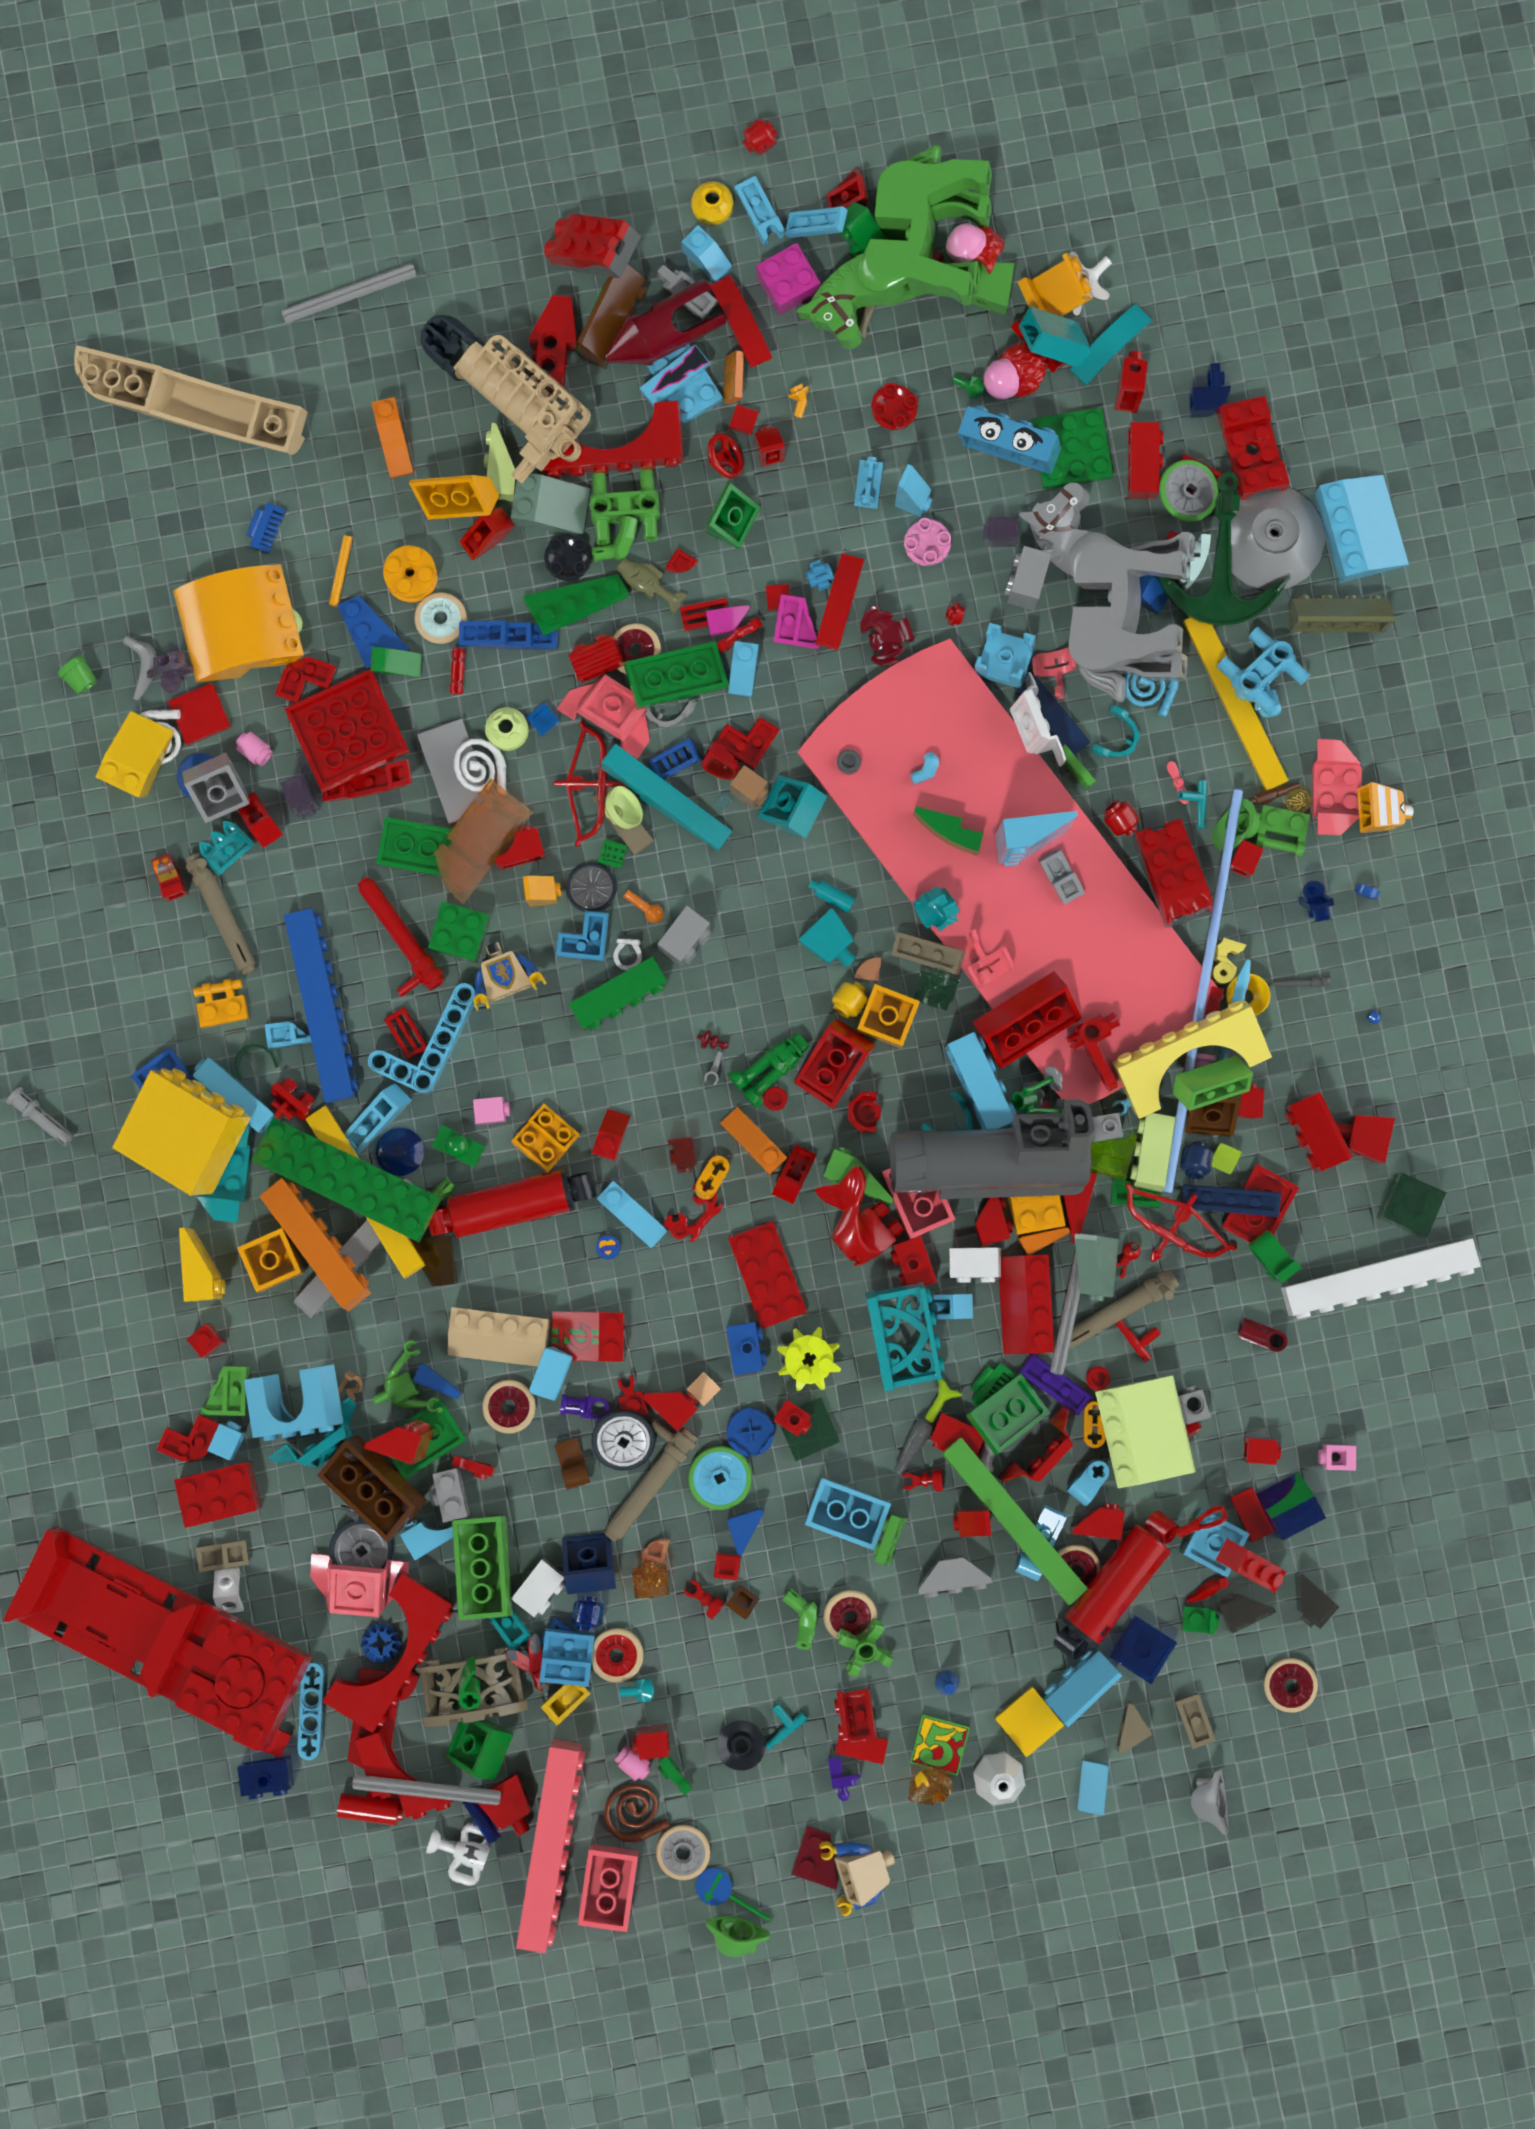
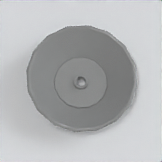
[1217,488,1325,590]

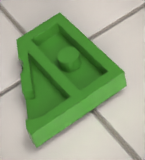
[200,1366,250,1416]

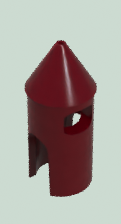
[605,279,726,366]

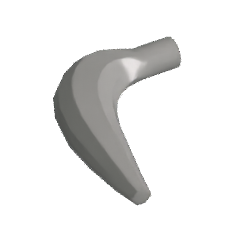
[123,636,158,700]

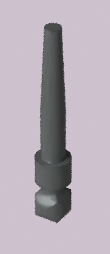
[1272,977,1331,987]

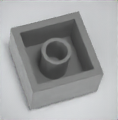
[1004,546,1052,611]
[182,753,250,823]
[657,906,712,967]

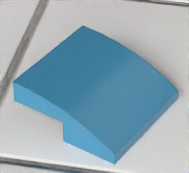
[539,1628,594,1687]

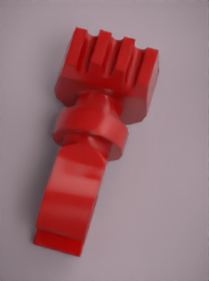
[901,1469,944,1492]
[684,1580,726,1620]

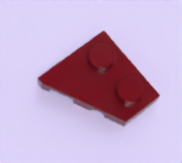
[791,1825,838,1890]

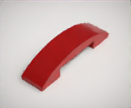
[322,760,412,802]

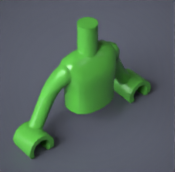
[372,1340,443,1414]

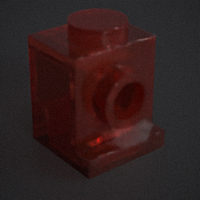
[668,1137,696,1174]

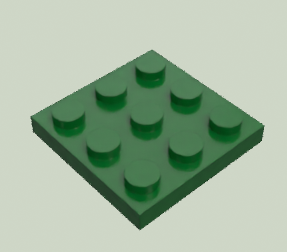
[1031,408,1114,490]

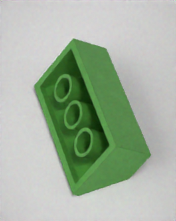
[452,1516,513,1620]

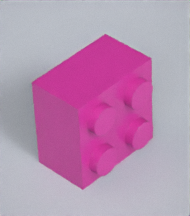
[756,243,820,316]

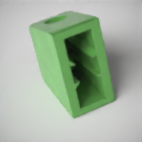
[971,263,1015,315]

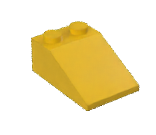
[96,711,175,798]
[179,1228,226,1302]

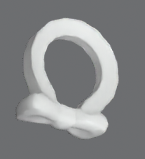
[613,938,642,971]

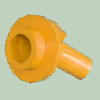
[787,383,809,419]

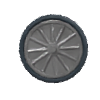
[566,863,617,912]

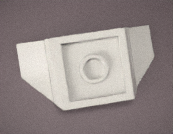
[1010,672,1066,767]

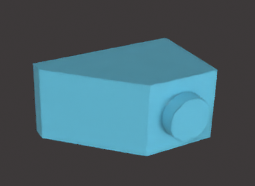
[682,225,732,282]
[728,641,759,697]
[917,1294,973,1320]

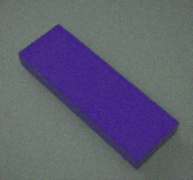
[1019,1354,1093,1416]

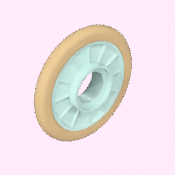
[414,592,467,644]

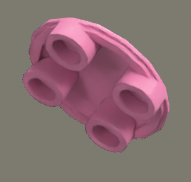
[904,518,951,566]

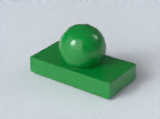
[431,1125,486,1168]

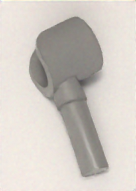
[704,1051,723,1085]

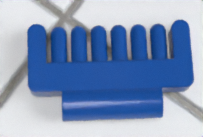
[246,503,286,554]

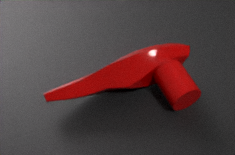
[1186,1576,1229,1603]

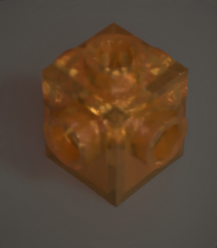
[632,1561,669,1598]

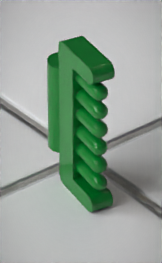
[970,1363,1015,1406]

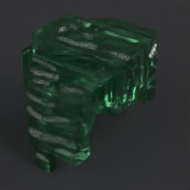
[913,968,960,1011]

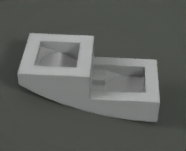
[1038,849,1085,905]

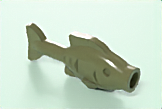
[617,558,687,614]

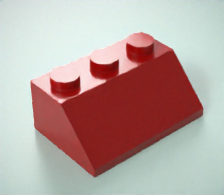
[1285,1092,1353,1172]

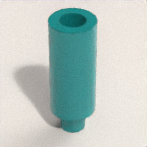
[808,879,856,913]

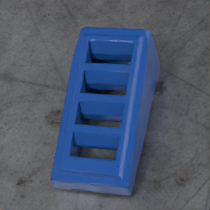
[648,738,703,780]
[413,1363,463,1399]

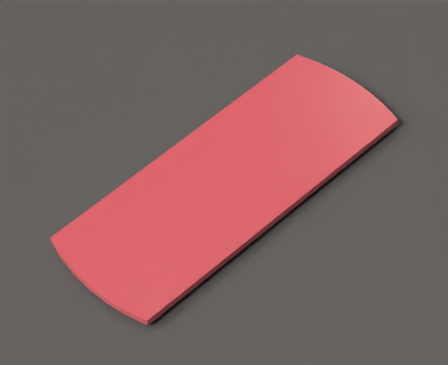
[797,639,1224,1104]

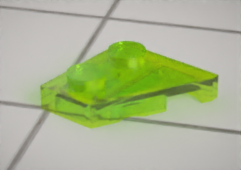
[1091,1136,1137,1181]

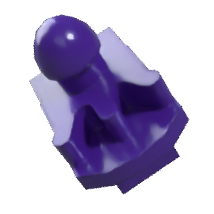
[828,1757,862,1801]

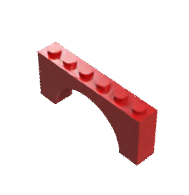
[541,400,684,479]
[322,1571,454,1733]

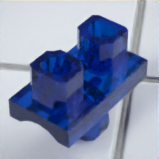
[1298,880,1334,922]

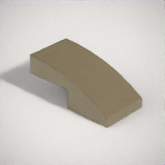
[195,1540,249,1572]

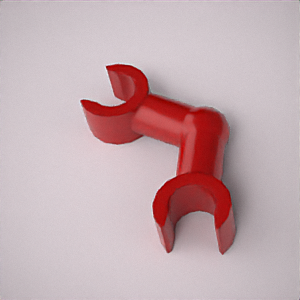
[717,617,763,653]

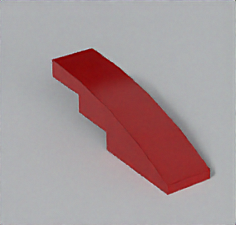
[710,275,773,368]
[815,553,865,651]

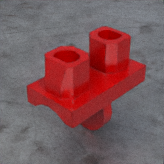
[270,1078,315,1122]

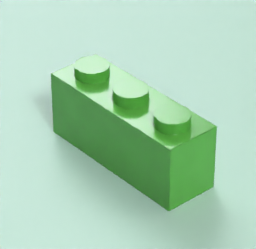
[1173,1055,1253,1111]

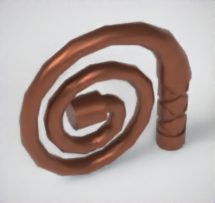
[604,1784,670,1843]

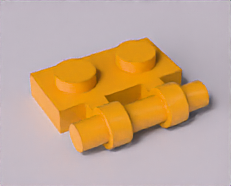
[193,978,249,1029]

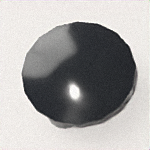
[544,535,591,582]

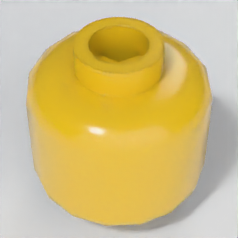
[832,982,868,1018]

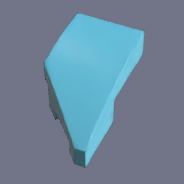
[265,1021,311,1049]

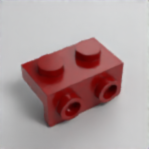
[834,1689,877,1744]

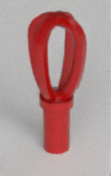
[1176,1505,1228,1538]

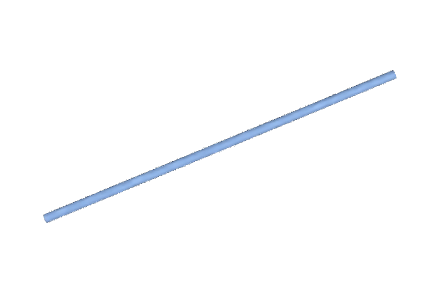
[1163,789,1243,1193]

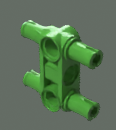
[590,470,660,546]

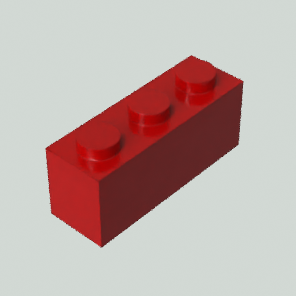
[1128,422,1164,499]
[1216,1539,1287,1593]

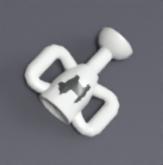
[426,1823,493,1886]

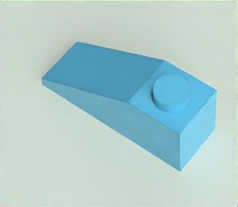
[895,464,933,517]
[344,1083,412,1155]
[597,1181,668,1249]

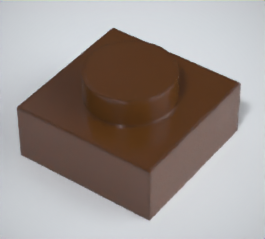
[726,1585,759,1620]

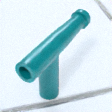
[1178,780,1207,829]
[766,1703,808,1751]

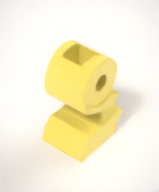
[1210,938,1246,985]

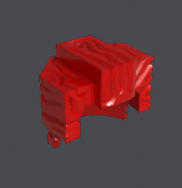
[848,1092,881,1133]

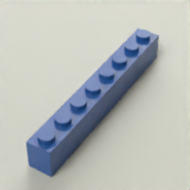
[284,908,359,1104]

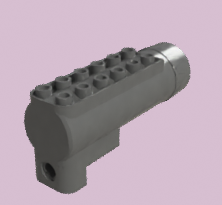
[890,1100,1094,1199]

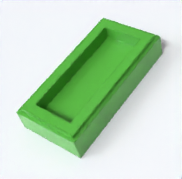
[1062,745,1096,790]

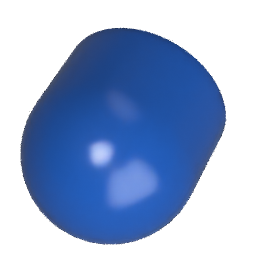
[1366,1010,1381,1024]

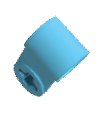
[1066,1459,1109,1506]

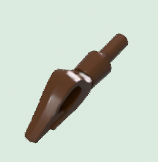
[1249,782,1300,805]

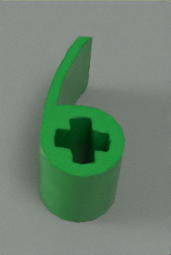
[458,1656,481,1710]

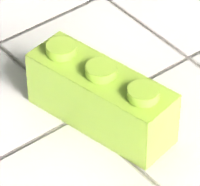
[1130,1113,1176,1192]

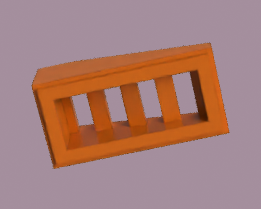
[1017,1227,1070,1256]

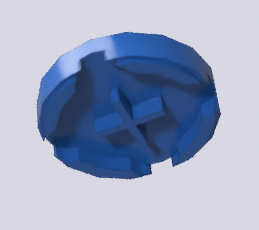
[726,1408,775,1456]

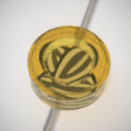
[1286,789,1311,813]

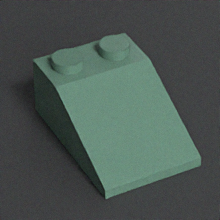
[511,473,590,536]

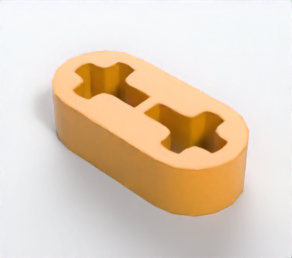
[695,1156,730,1199]
[1082,1401,1106,1448]

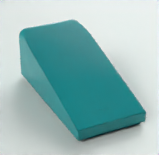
[489,1609,532,1651]

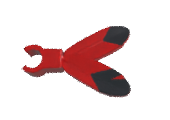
[506,1633,551,1691]

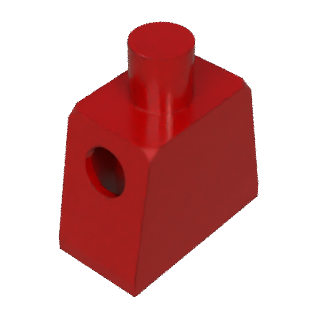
[1114,350,1148,413]
[1336,1115,1395,1164]
[478,1771,533,1836]

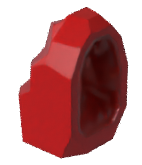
[700,742,740,780]

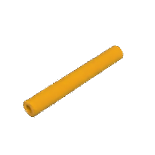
[329,535,353,607]

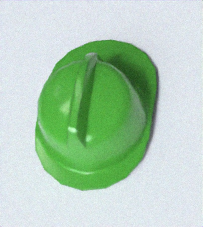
[1212,799,1261,851]

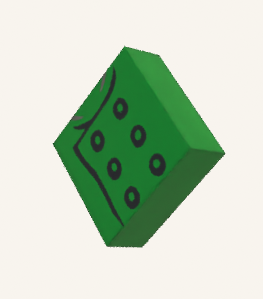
[598,839,628,870]

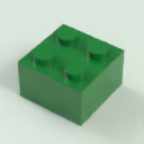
[428,902,491,964]

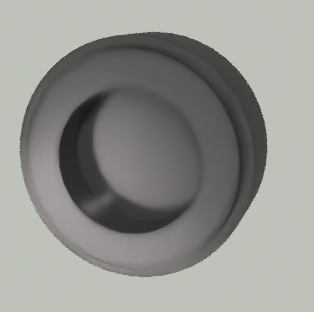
[837,750,861,775]

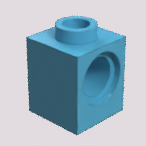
[207,1420,246,1461]

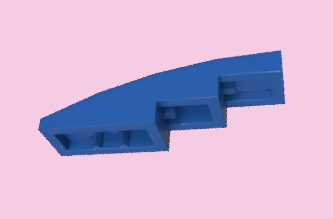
[459,620,559,650]

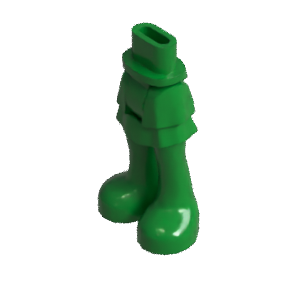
[727,1032,810,1109]

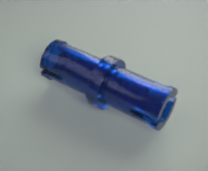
[462,1801,501,1845]

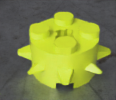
[777,1327,841,1392]

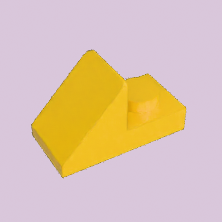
[541,1684,590,1726]

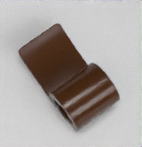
[554,1438,591,1490]

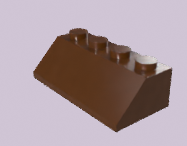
[577,264,647,369]
[317,1435,427,1542]

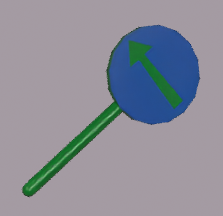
[696,1867,771,1921]

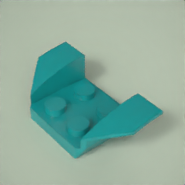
[196,1126,251,1223]
[269,1397,356,1470]

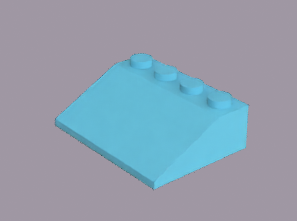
[1314,475,1409,583]
[995,811,1078,867]

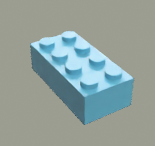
[944,1032,1017,1129]

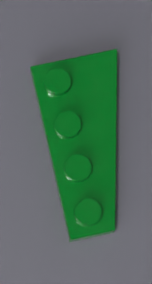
[522,574,629,636]

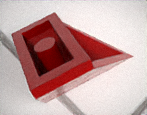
[826,167,867,209]

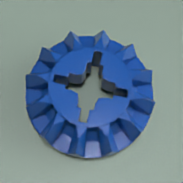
[361,1623,401,1663]

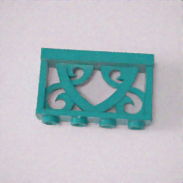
[865,1282,945,1391]

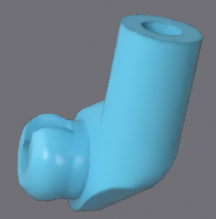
[910,752,939,785]

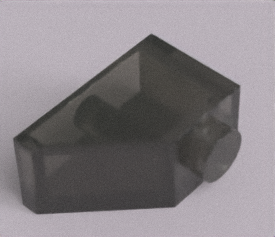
[1295,1572,1339,1629]
[1216,1592,1276,1634]

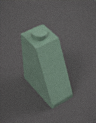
[1075,1234,1119,1301]

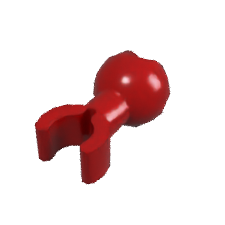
[1116,1242,1141,1279]

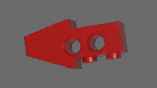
[529,295,578,395]

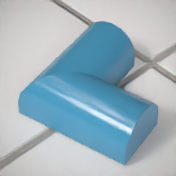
[556,911,609,961]

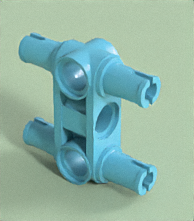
[1216,627,1311,716]

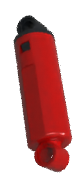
[428,1169,597,1238]
[1054,1510,1179,1661]

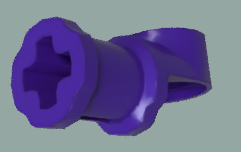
[560,1394,610,1420]

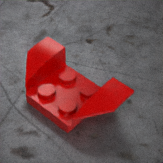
[997,1405,1073,1482]

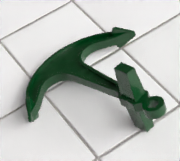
[1156,472,1291,626]

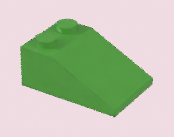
[822,1147,893,1205]

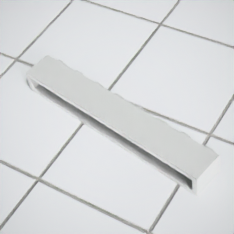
[1281,1238,1481,1319]

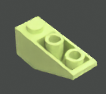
[484,423,517,501]

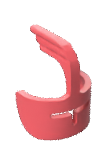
[1032,647,1077,700]
[966,929,1013,987]

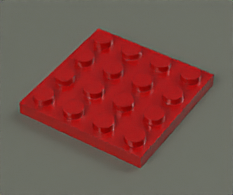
[284,669,410,793]

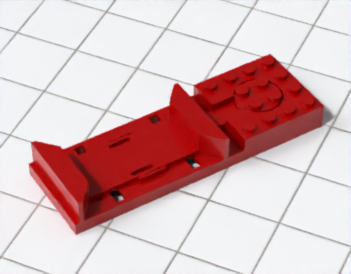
[3,1526,313,1750]

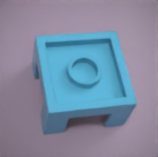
[975,623,1036,689]
[1179,1508,1249,1577]

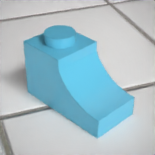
[400,1520,453,1560]

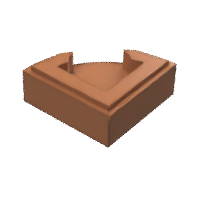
[854,957,882,982]
[641,1538,670,1563]

